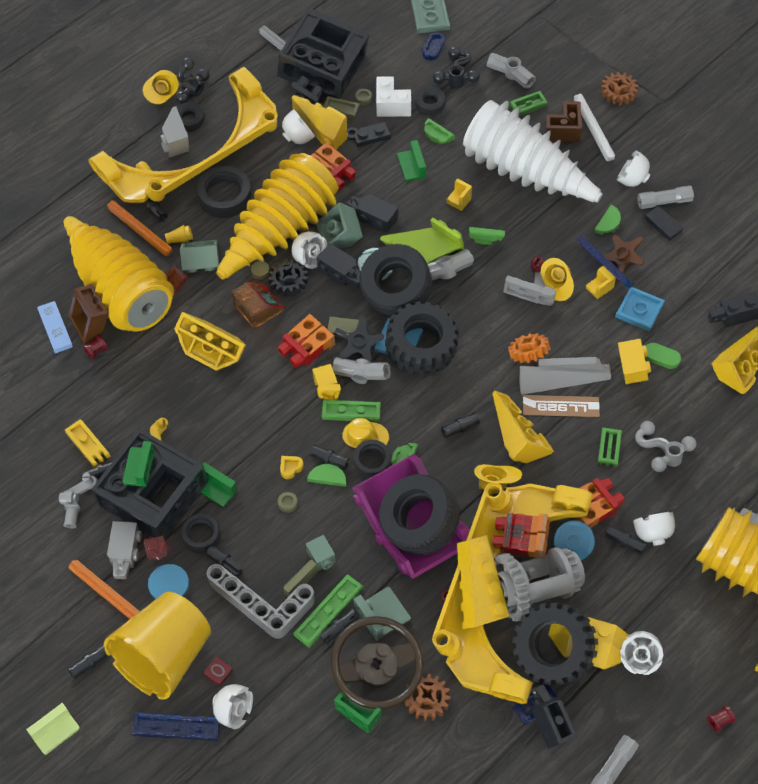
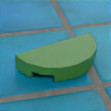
[424,118,455,144]
[594,204,621,235]
[469,227,505,245]
[391,443,418,465]
[307,464,346,487]

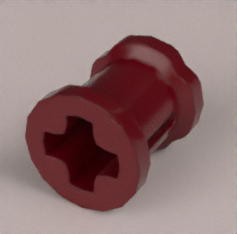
[83,335,108,359]
[707,705,736,733]

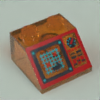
[232,282,285,329]

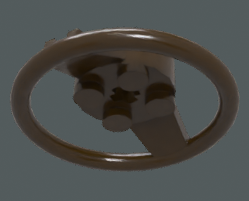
[331,616,424,709]

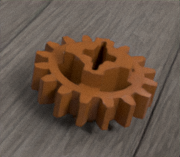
[600,72,638,105]
[405,674,450,721]

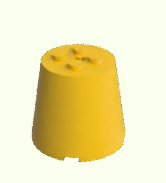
[104,592,211,700]

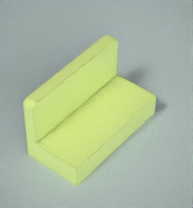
[26,703,80,755]

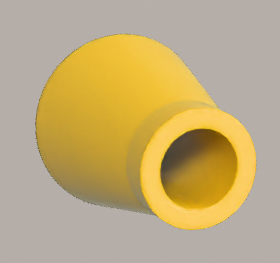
[165,225,193,244]

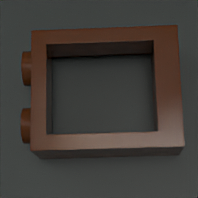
[69,284,108,344]

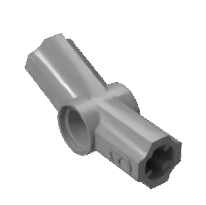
[487,53,536,89]
[428,249,474,280]
[332,357,391,384]

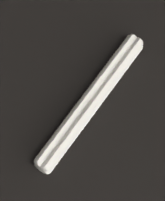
[574,94,615,162]

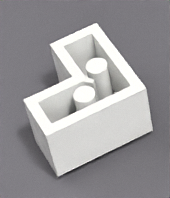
[376,77,411,117]

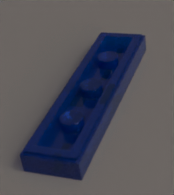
[577,234,634,289]
[132,713,220,741]

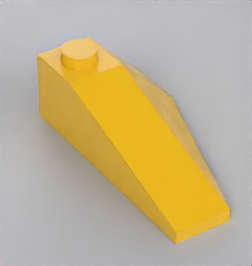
[711,326,758,394]
[492,391,554,463]

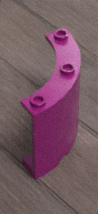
[352,454,470,579]

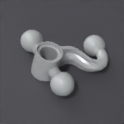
[635,421,697,472]

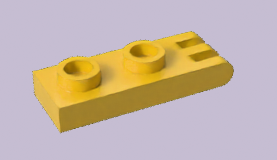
[65,419,111,468]

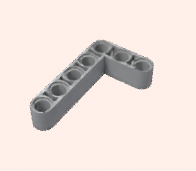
[207,564,315,639]

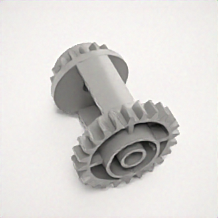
[494,547,585,621]

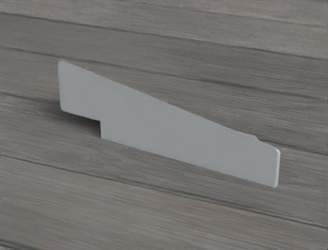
[519,357,611,395]

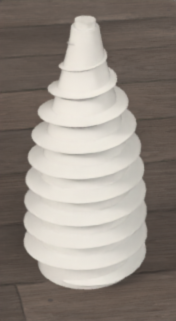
[463,100,603,203]

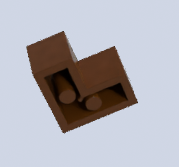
[545,101,582,142]

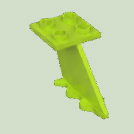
[380,218,465,264]

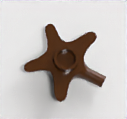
[599,235,644,281]

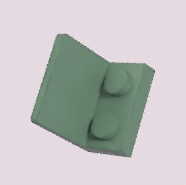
[354,587,411,641]

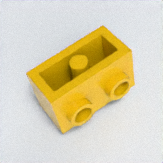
[618,339,651,384]

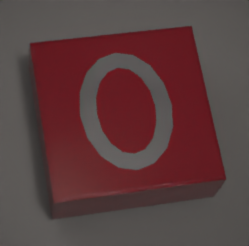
[203,657,233,687]

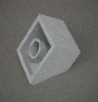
[160,106,189,158]

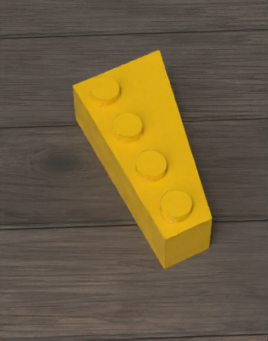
[457,535,509,629]

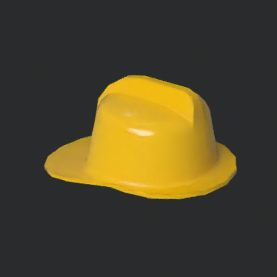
[143,70,179,104]
[541,258,574,301]
[343,418,389,448]
[474,464,522,490]

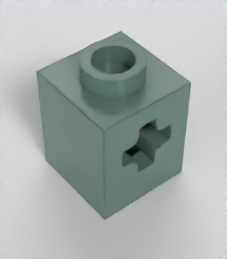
[306,535,336,571]

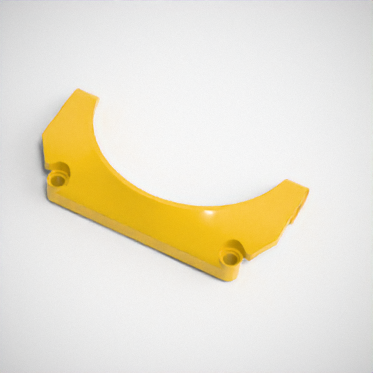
[89,67,278,203]
[432,482,593,704]

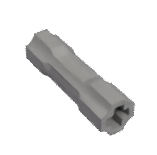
[637,185,694,209]
[591,735,639,784]

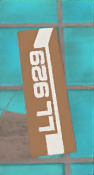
[523,395,600,417]

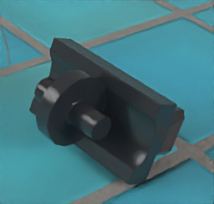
[291,75,324,104]

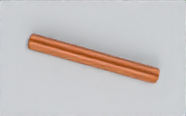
[107,200,173,256]
[69,560,140,619]

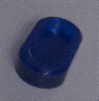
[422,32,445,61]

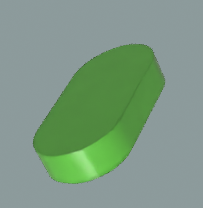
[645,343,681,369]

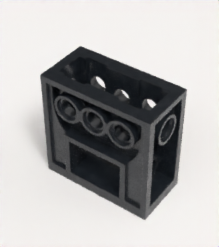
[277,8,369,99]
[91,428,208,544]

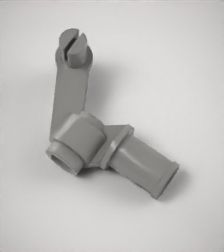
[59,473,98,528]

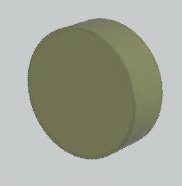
[355,89,372,106]
[251,261,270,280]
[278,492,298,513]

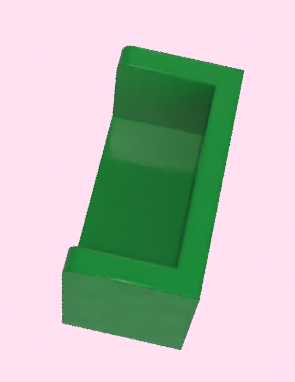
[334,684,382,734]

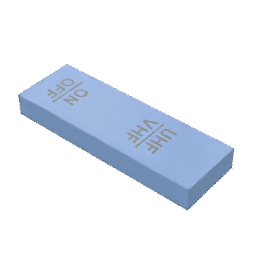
[37,301,73,353]

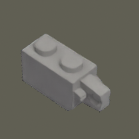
[107,521,142,579]

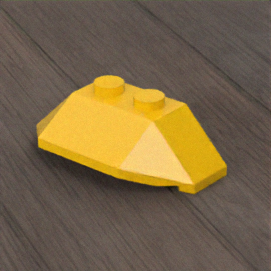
[174,312,246,371]
[548,617,629,670]

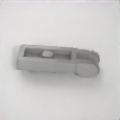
[503,275,556,306]

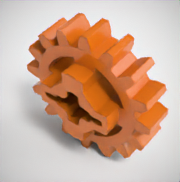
[508,333,550,363]

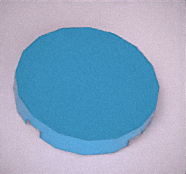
[554,521,595,560]
[148,564,189,599]

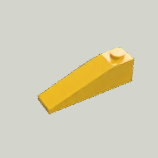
[292,95,348,150]

